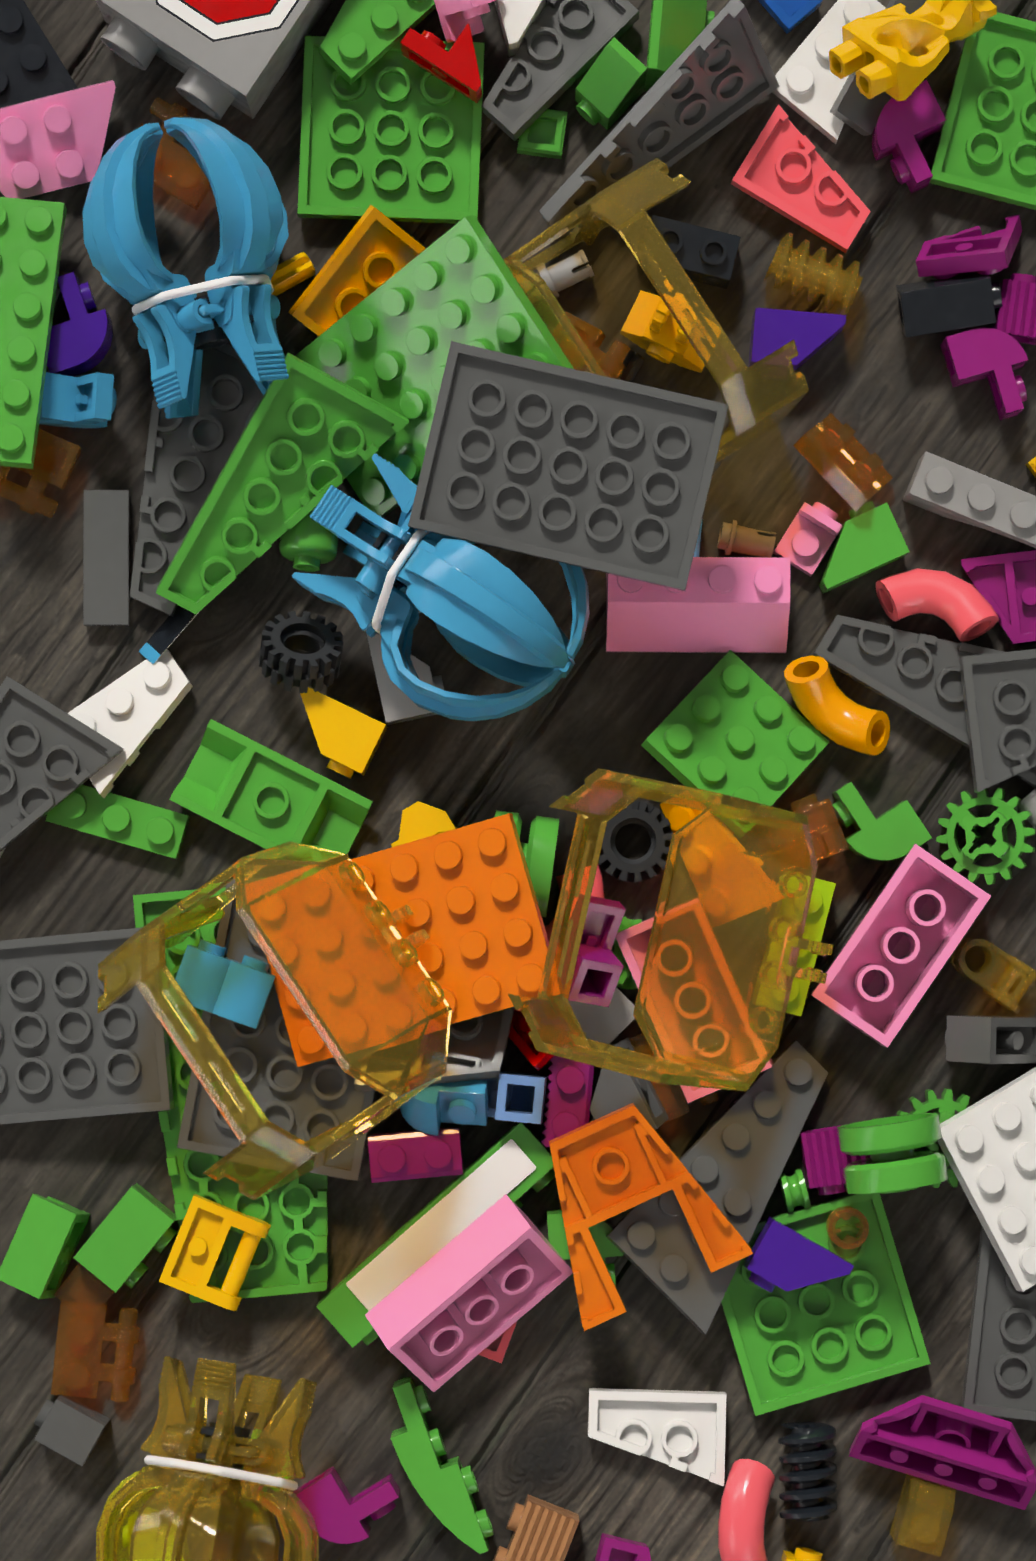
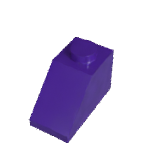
[748,308,846,379]
[743,1216,854,1293]

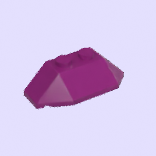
[849,1395,1036,1510]

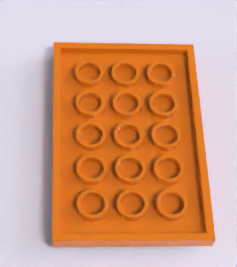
[248,813,563,1067]

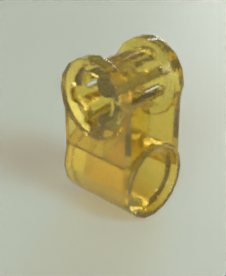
[951,938,1036,1014]

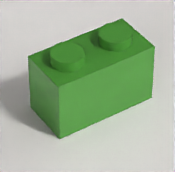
[73,1183,178,1293]

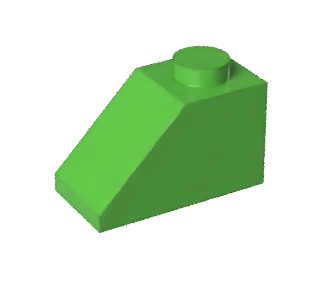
[575,37,647,130]
[819,501,910,593]

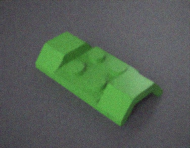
[169,719,373,871]

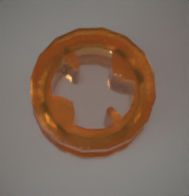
[826,1206,869,1249]

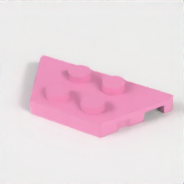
[0,80,116,199]

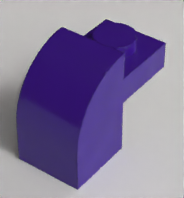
[47,272,113,376]

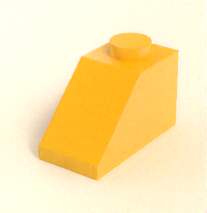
[300,687,388,779]

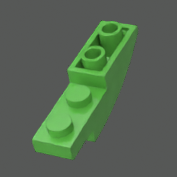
[391,1376,494,1554]

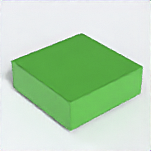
[517,109,568,159]

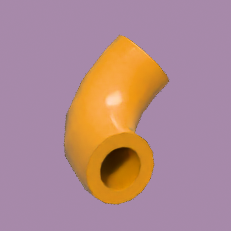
[784,656,890,756]

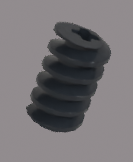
[778,1422,837,1522]

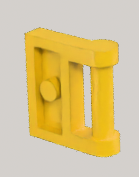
[159,1194,271,1311]

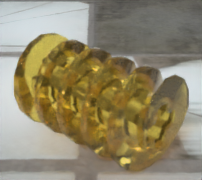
[763,232,864,316]

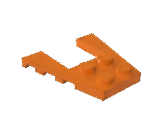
[549,1103,753,1331]

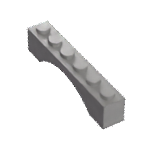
[903,451,1036,548]

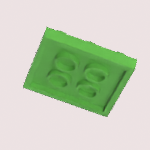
[641,650,829,838]

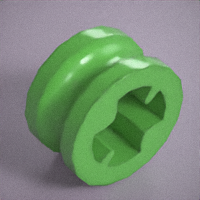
[779,1169,811,1214]

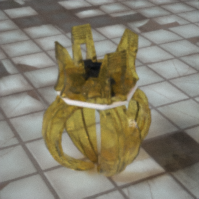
[96,1356,319,1561]

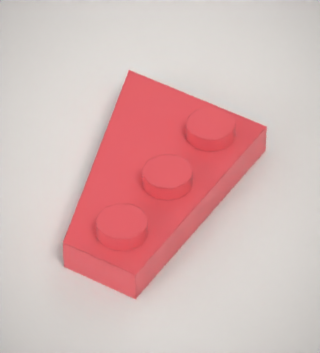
[731,104,871,253]

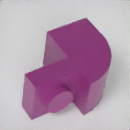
[872,80,946,194]
[940,328,1028,420]
[552,894,626,1007]
[291,1466,400,1544]

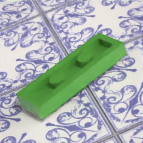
[46,785,190,859]

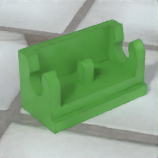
[0,1194,91,1299]

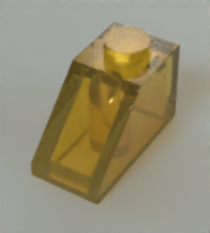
[890,1474,956,1557]

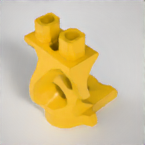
[829,0,997,101]

